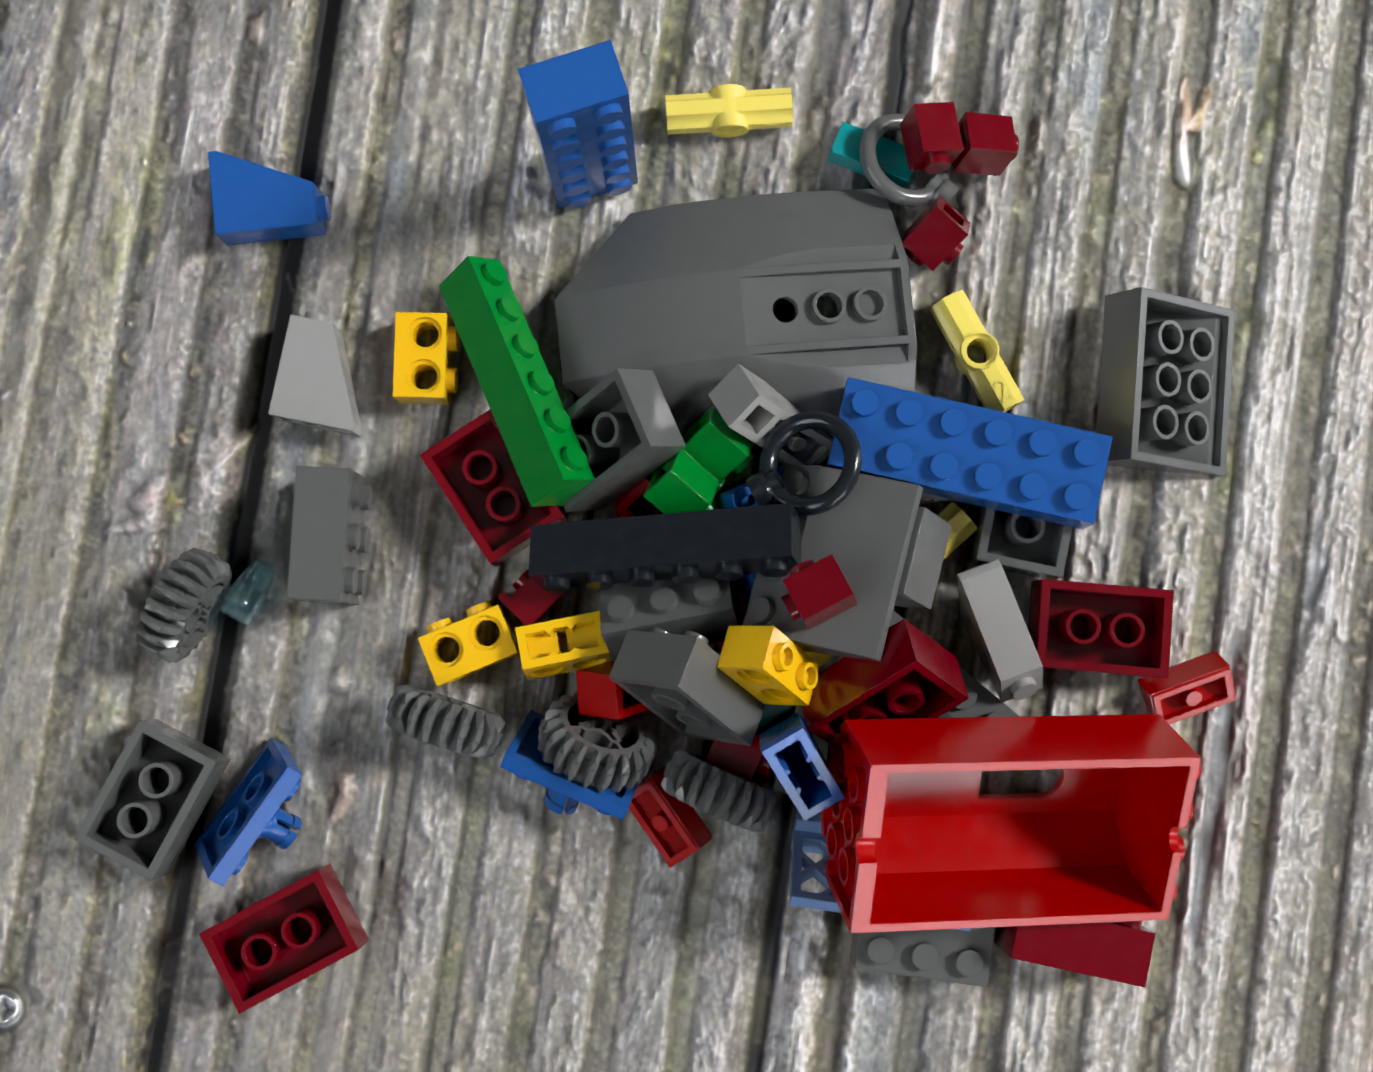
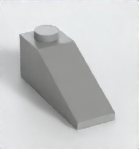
[708,364,832,466]

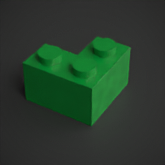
[643,405,754,514]

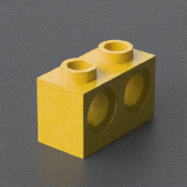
[393,312,460,405]
[418,601,520,686]
[515,611,611,681]
[717,626,819,706]

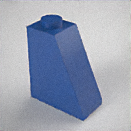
[208,151,331,246]
[759,712,845,821]

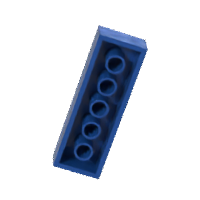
[518,40,638,209]
[826,377,1113,530]

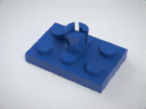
[500,710,639,820]
[195,737,302,886]

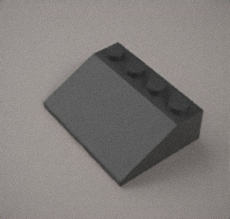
[1096,287,1235,477]
[743,464,923,662]

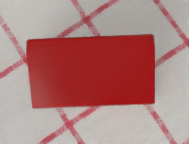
[1138,652,1236,725]
[629,767,712,868]

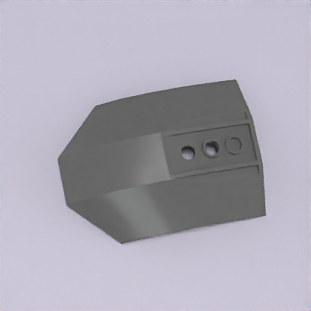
[554,189,917,450]

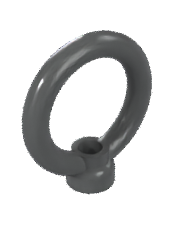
[859,113,959,207]

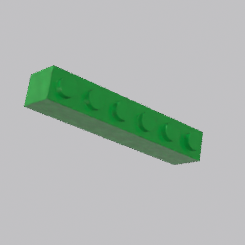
[439,256,595,507]

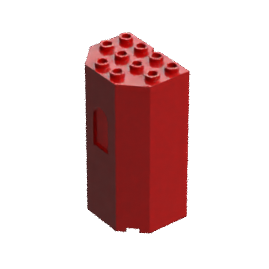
[820,714,1202,933]

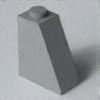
[268,311,363,437]
[957,559,1043,703]

